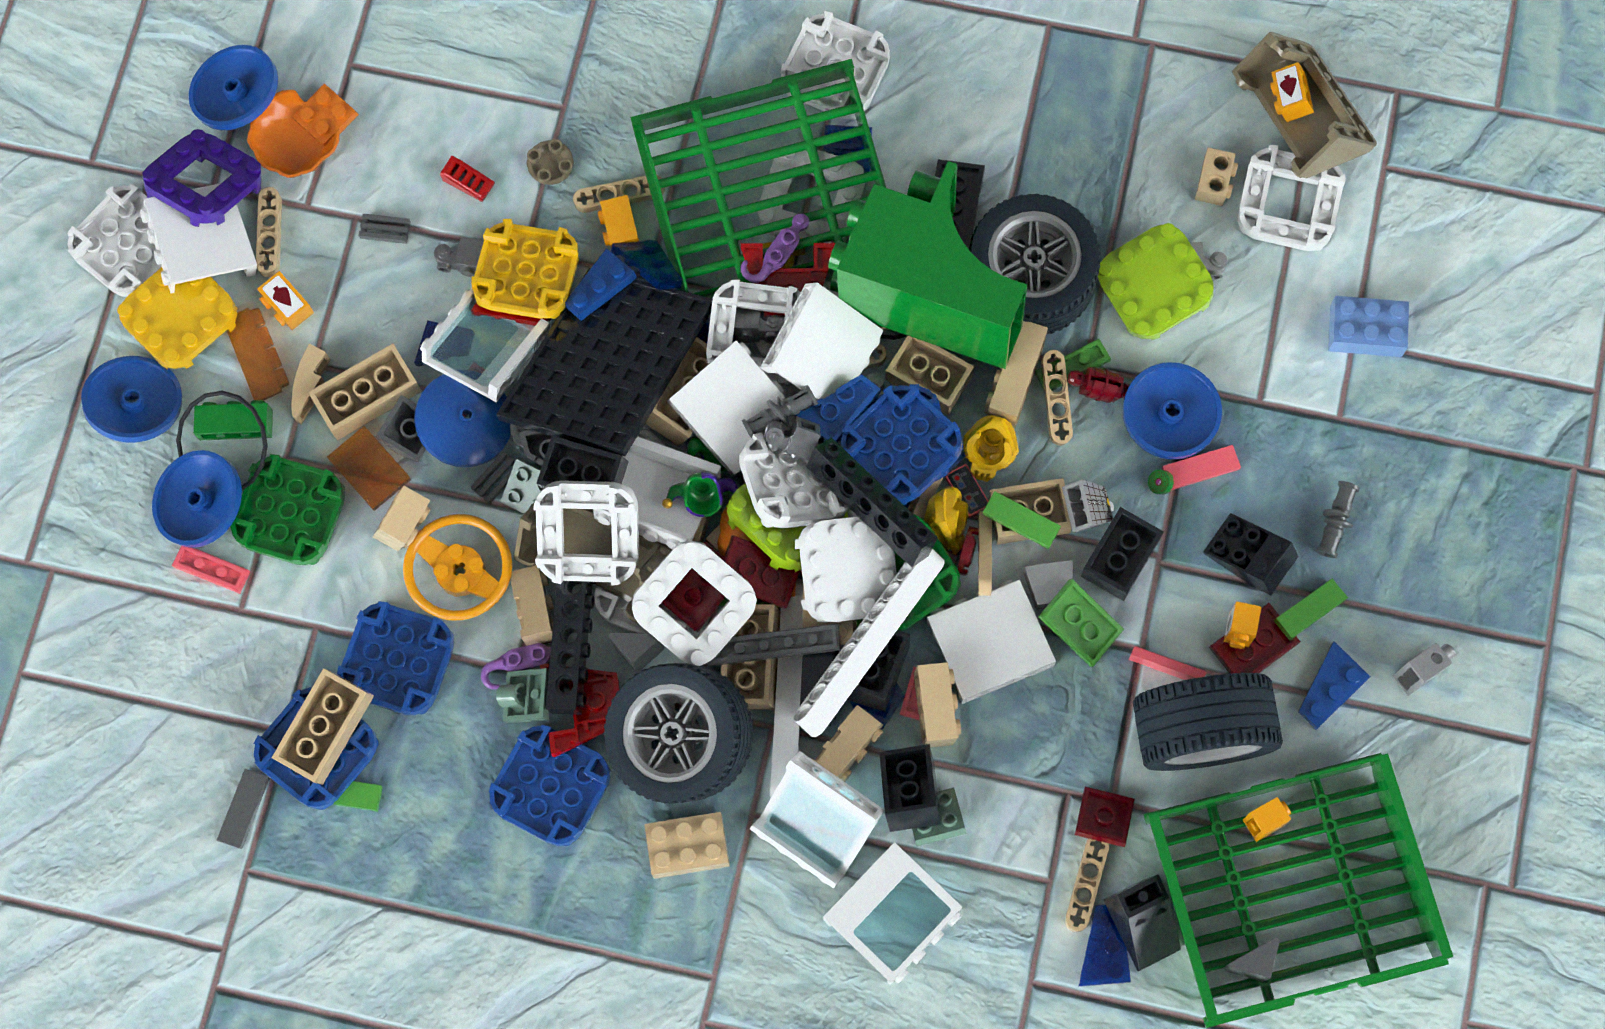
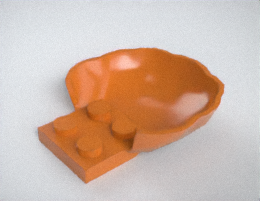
[247,84,359,178]

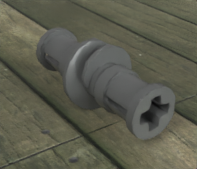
[741,385,818,438]
[1315,481,1360,558]

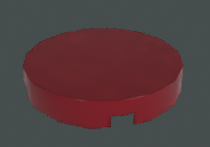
[958,526,979,576]

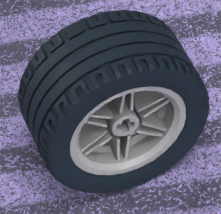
[969,193,1101,336]
[603,663,754,804]
[1133,673,1283,771]

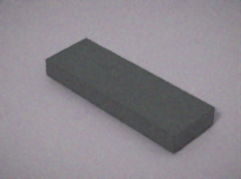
[217,769,270,849]

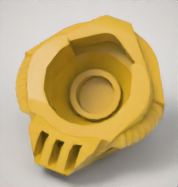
[963,415,1019,482]
[924,486,968,554]

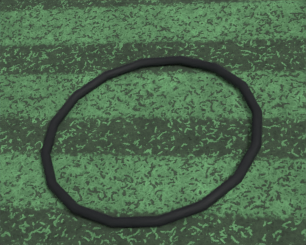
[176,390,268,490]

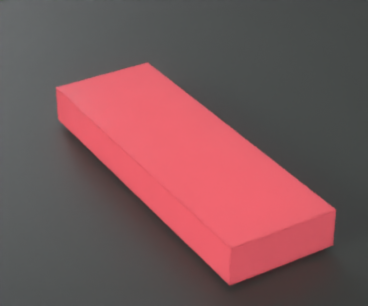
[1162,445,1241,490]
[172,546,250,594]
[1129,646,1207,680]

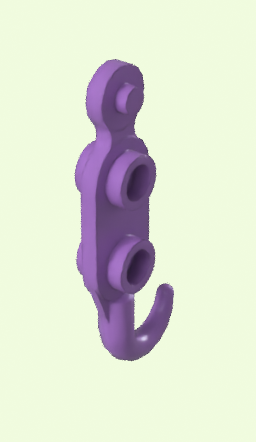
[741,214,809,283]
[481,644,551,690]

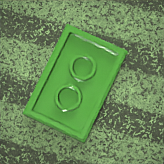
[1038,579,1124,667]

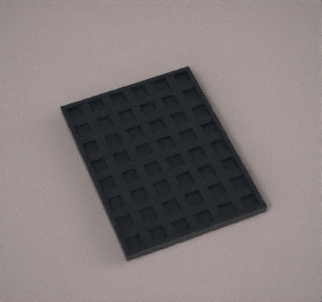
[496,268,713,457]

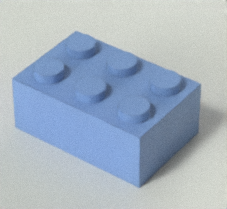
[1328,296,1409,357]

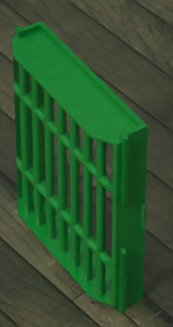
[630,59,886,299]
[1143,753,1454,1028]

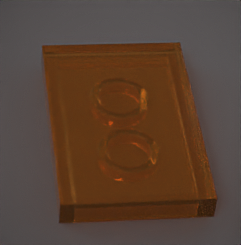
[327,426,412,511]

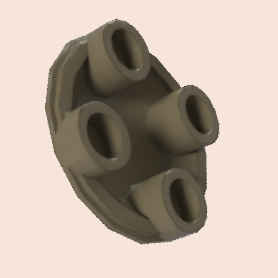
[526,139,574,185]

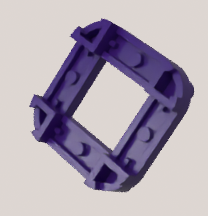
[142,129,262,227]

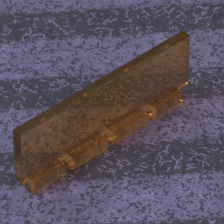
[227,308,290,401]

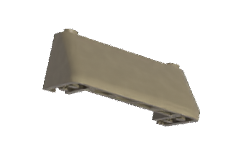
[1232,32,1377,178]
[514,502,672,625]

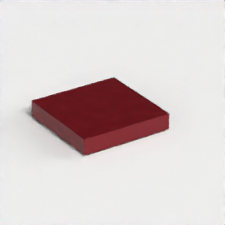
[1074,786,1135,847]

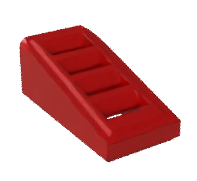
[440,156,495,202]

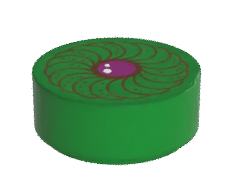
[1148,470,1174,495]

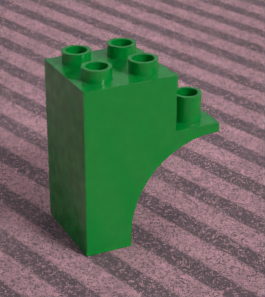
[828,161,1027,369]

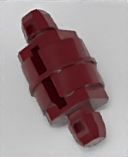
[1067,366,1130,403]

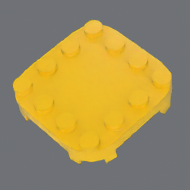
[471,219,579,319]
[117,267,237,370]

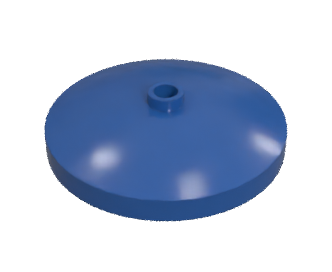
[189,45,278,130]
[81,356,182,443]
[1122,362,1222,459]
[414,371,511,467]
[152,450,242,548]

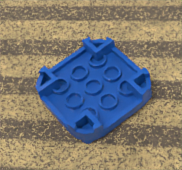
[841,384,963,505]
[337,601,454,715]
[253,687,379,810]
[489,725,611,846]

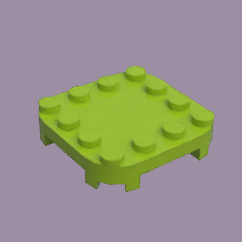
[1098,223,1214,341]
[726,483,848,572]

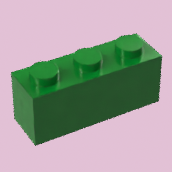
[193,400,273,441]

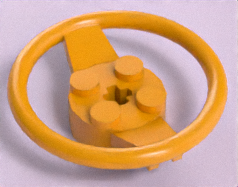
[403,514,512,620]

